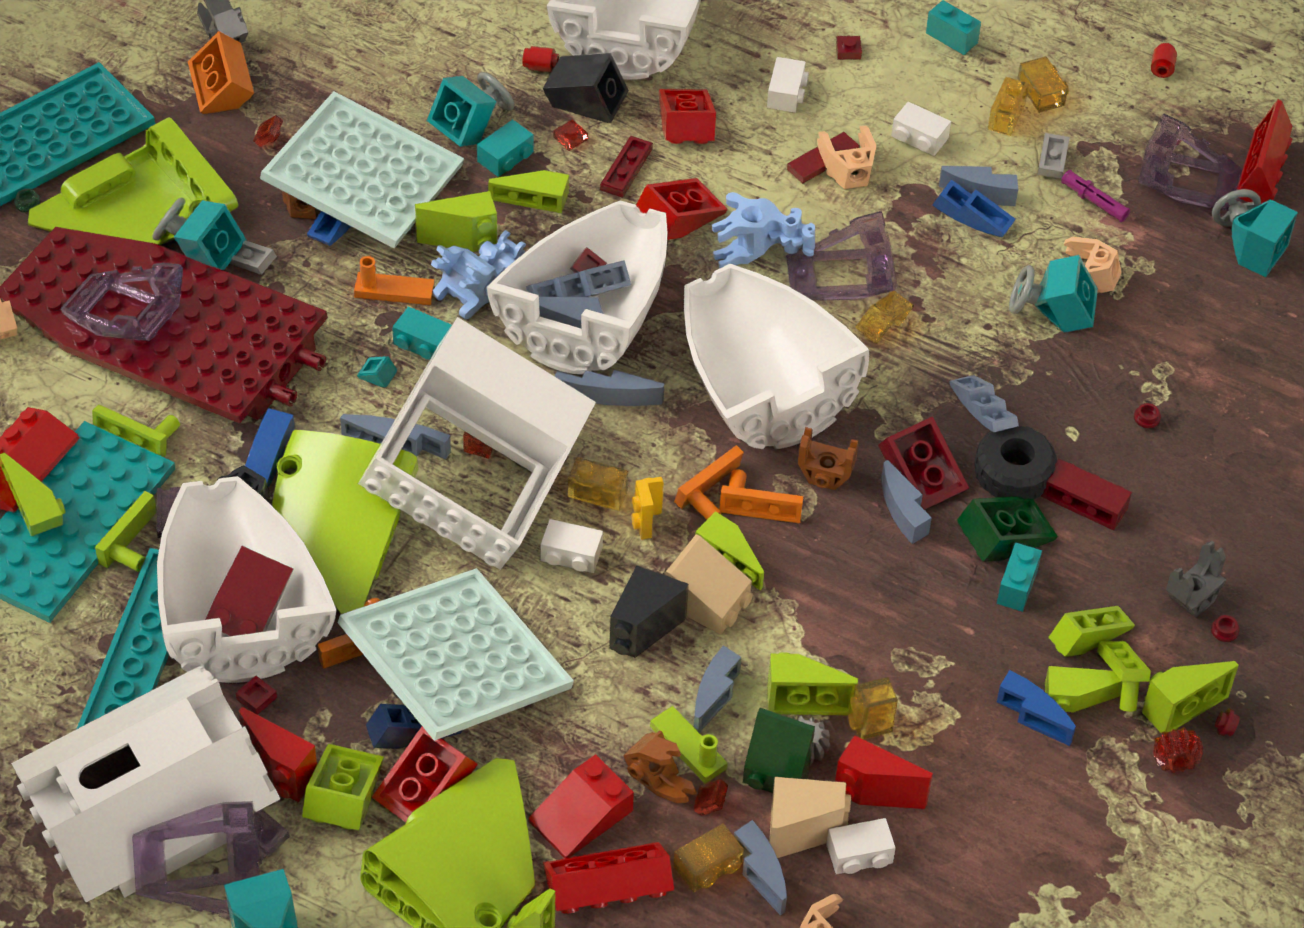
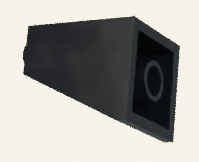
[543,53,629,123]
[609,565,689,658]

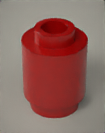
[1151,43,1177,78]
[522,46,559,73]

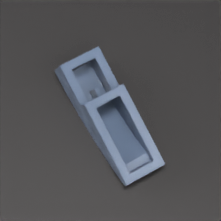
[939,166,1018,206]
[881,460,932,544]
[694,645,742,733]
[733,820,787,915]

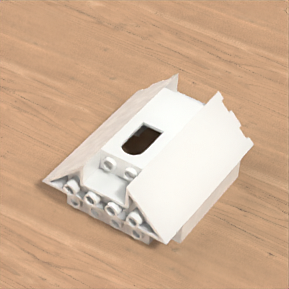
[11,665,280,902]

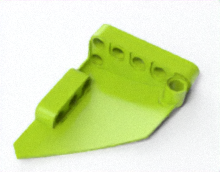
[28,117,238,245]
[272,430,418,614]
[360,758,535,928]

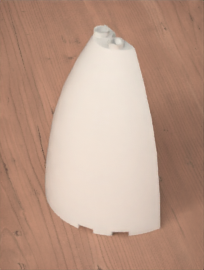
[547,0,701,80]
[487,201,667,374]
[684,264,869,449]
[157,476,336,683]

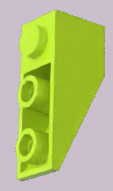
[695,511,764,590]

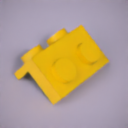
[631,477,664,540]

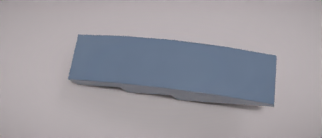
[526,260,631,297]
[554,370,664,406]
[949,375,1018,432]
[340,414,451,459]

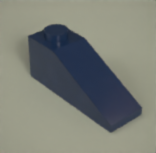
[366,704,463,749]

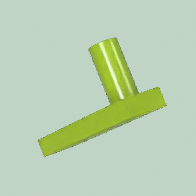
[92,404,180,457]
[95,491,157,572]
[1097,641,1151,712]
[650,706,728,784]

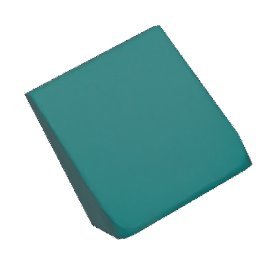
[357,356,397,388]

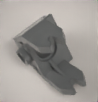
[197,0,248,43]
[1166,541,1226,618]

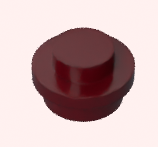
[1134,403,1161,428]
[1211,615,1240,642]
[1215,708,1240,736]

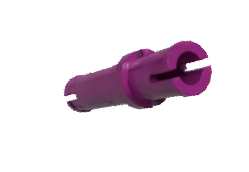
[1061,170,1130,222]

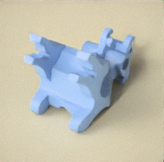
[712,192,815,269]
[431,230,526,320]

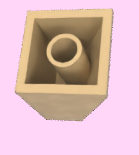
[666,534,753,635]
[769,777,851,858]

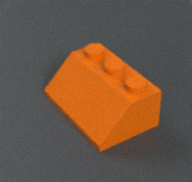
[188,31,254,114]

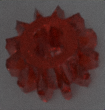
[1153,727,1203,773]

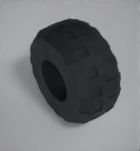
[974,425,1057,499]

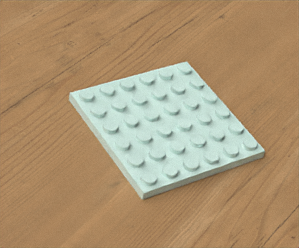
[260,91,464,248]
[338,568,574,741]

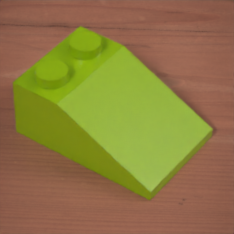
[415,191,497,252]
[767,652,858,715]
[1142,661,1239,736]
[302,744,384,830]

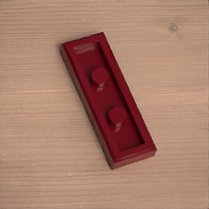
[787,132,860,184]
[600,135,653,198]

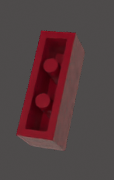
[1041,458,1132,531]

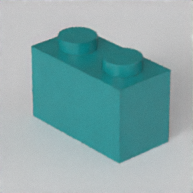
[926,0,981,55]
[477,119,534,177]
[392,306,452,360]
[997,543,1042,612]

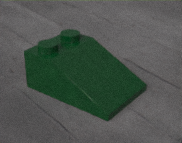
[956,496,1058,562]
[742,708,815,793]

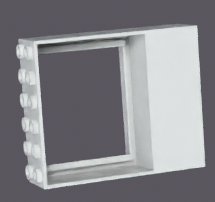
[358,317,596,570]

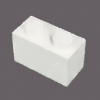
[767,57,809,113]
[891,102,951,156]
[541,519,603,573]
[827,818,895,874]

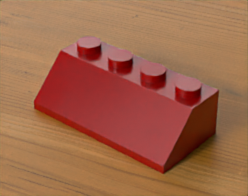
[1237,99,1293,204]
[0,407,80,512]
[543,842,674,914]

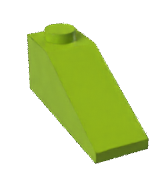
[488,170,569,213]
[0,453,66,536]
[1049,606,1135,657]
[1045,666,1122,712]
[506,889,555,928]

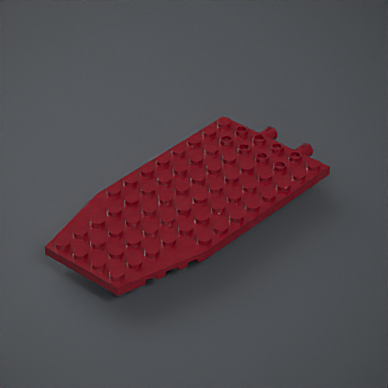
[0,227,328,424]

